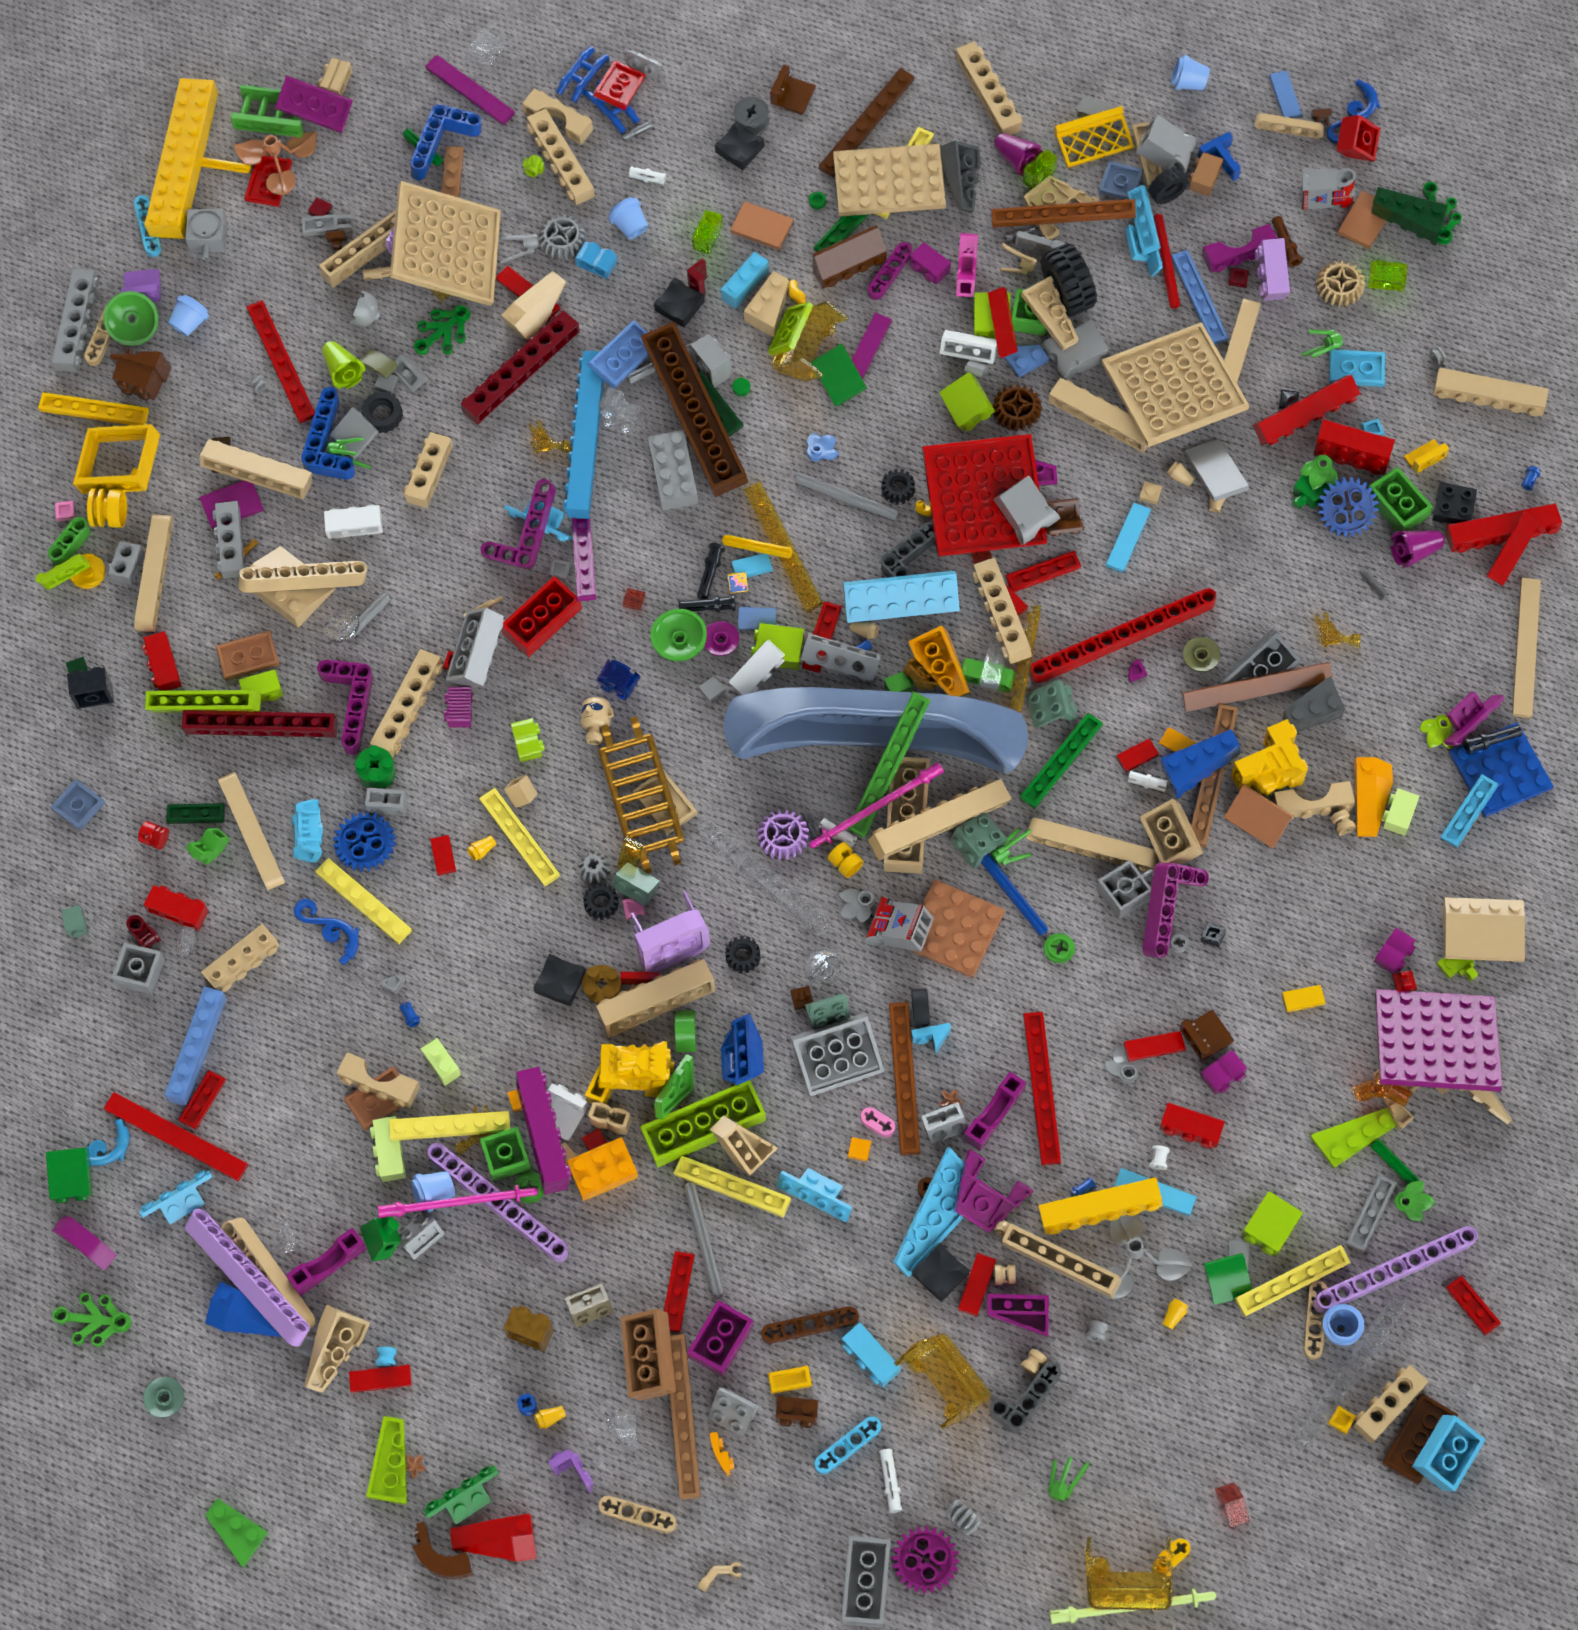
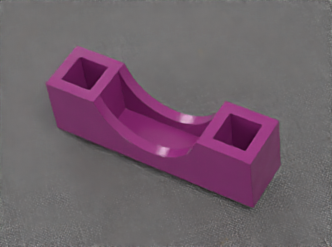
[1202,224,1277,273]
[964,1072,1026,1151]
[286,1227,367,1297]

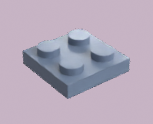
[1098,161,1143,200]
[50,779,105,831]

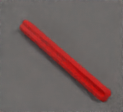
[1153,213,1180,309]

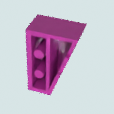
[987,1294,1049,1338]

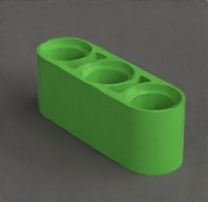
[48,517,91,566]
[961,658,1016,692]

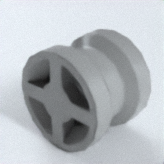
[1086,1321,1109,1343]

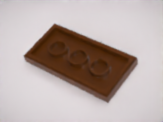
[1382,1393,1458,1485]

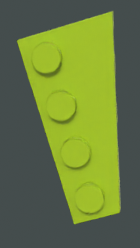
[1310,1108,1396,1169]
[366,1416,407,1505]

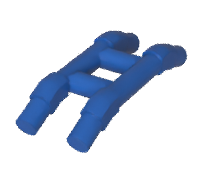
[556,47,609,103]
[583,80,640,134]

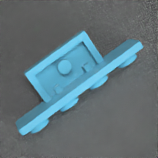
[1124,225,1162,277]
[504,497,573,542]
[776,1168,852,1222]
[139,1170,213,1224]

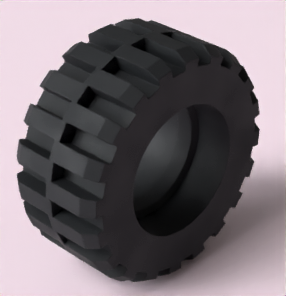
[1040,243,1097,317]

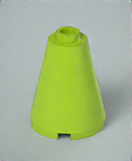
[322,341,366,389]

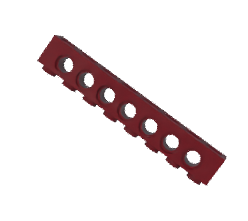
[461,310,580,425]
[182,710,338,738]

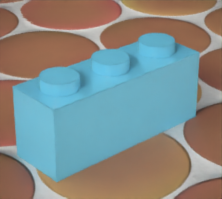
[721,252,769,309]
[842,1323,901,1388]

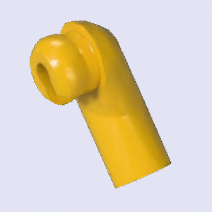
[789,280,806,304]
[915,500,931,517]

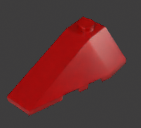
[450,1514,537,1562]

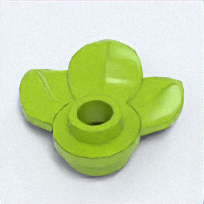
[1419,714,1453,749]

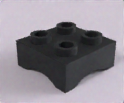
[715,121,765,170]
[654,277,705,328]
[1432,482,1477,524]
[533,954,586,1007]
[912,1243,969,1302]

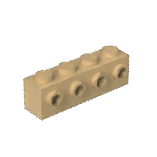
[201,924,279,993]

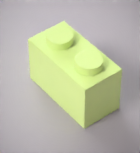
[1382,788,1419,836]
[421,1038,461,1086]

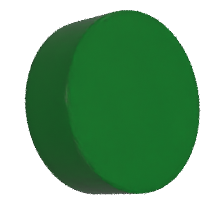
[809,192,826,210]
[732,378,751,397]

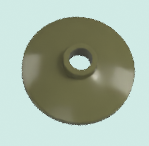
[1183,637,1221,672]

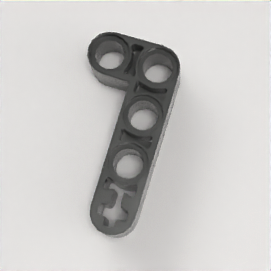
[881,521,935,578]
[990,1362,1061,1433]

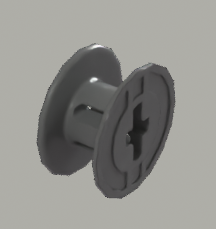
[734,96,769,135]

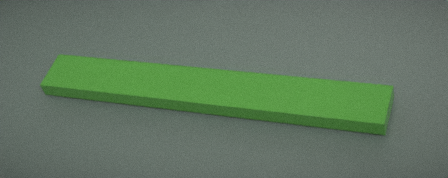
[848,691,931,838]

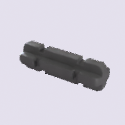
[803,813,826,849]

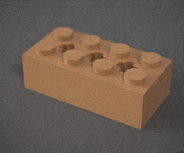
[621,1309,676,1401]

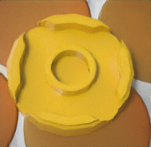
[70,553,106,589]

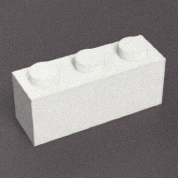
[940,330,997,364]
[324,505,383,539]
[729,639,785,695]

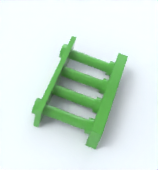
[231,85,303,137]

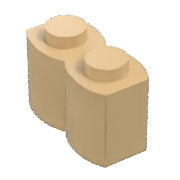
[588,1102,632,1135]

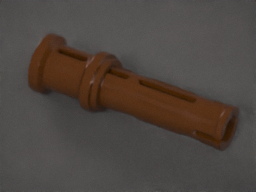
[1271,216,1303,267]

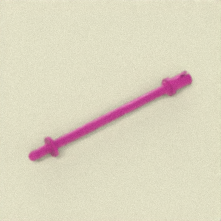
[809,762,944,848]
[378,1185,538,1219]

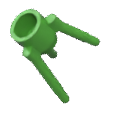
[1301,330,1343,358]
[327,437,371,469]
[990,829,1031,865]
[1047,1457,1089,1502]

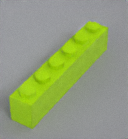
[145,690,261,713]

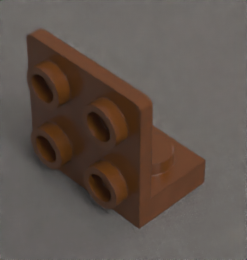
[770,64,816,114]
[1180,1010,1234,1062]

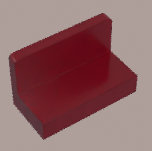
[687,258,707,296]

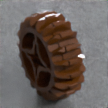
[993,384,1042,432]

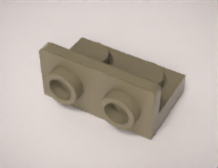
[565,1283,613,1327]

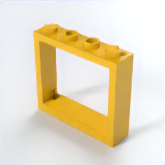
[73,424,160,494]

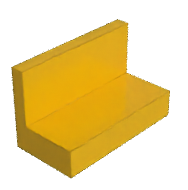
[1404,439,1449,474]

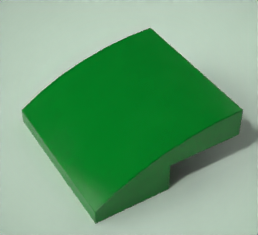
[1204,1253,1252,1305]

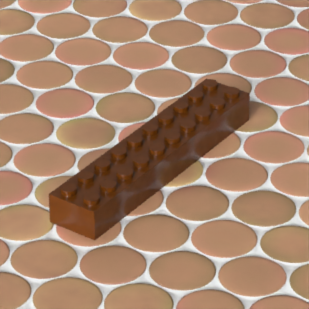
[641,321,749,497]

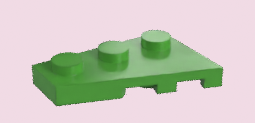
[654,1054,694,1119]
[205,1498,268,1568]

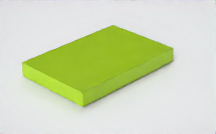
[767,302,813,356]

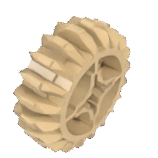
[1316,260,1365,307]

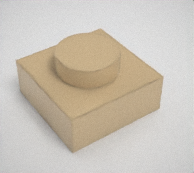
[1139,481,1162,505]

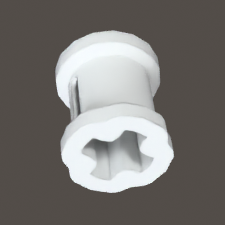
[1149,1145,1170,1170]

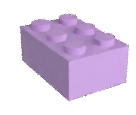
[1255,238,1290,301]

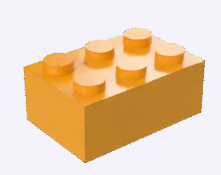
[566,1137,638,1201]

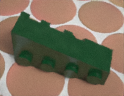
[1371,187,1448,246]

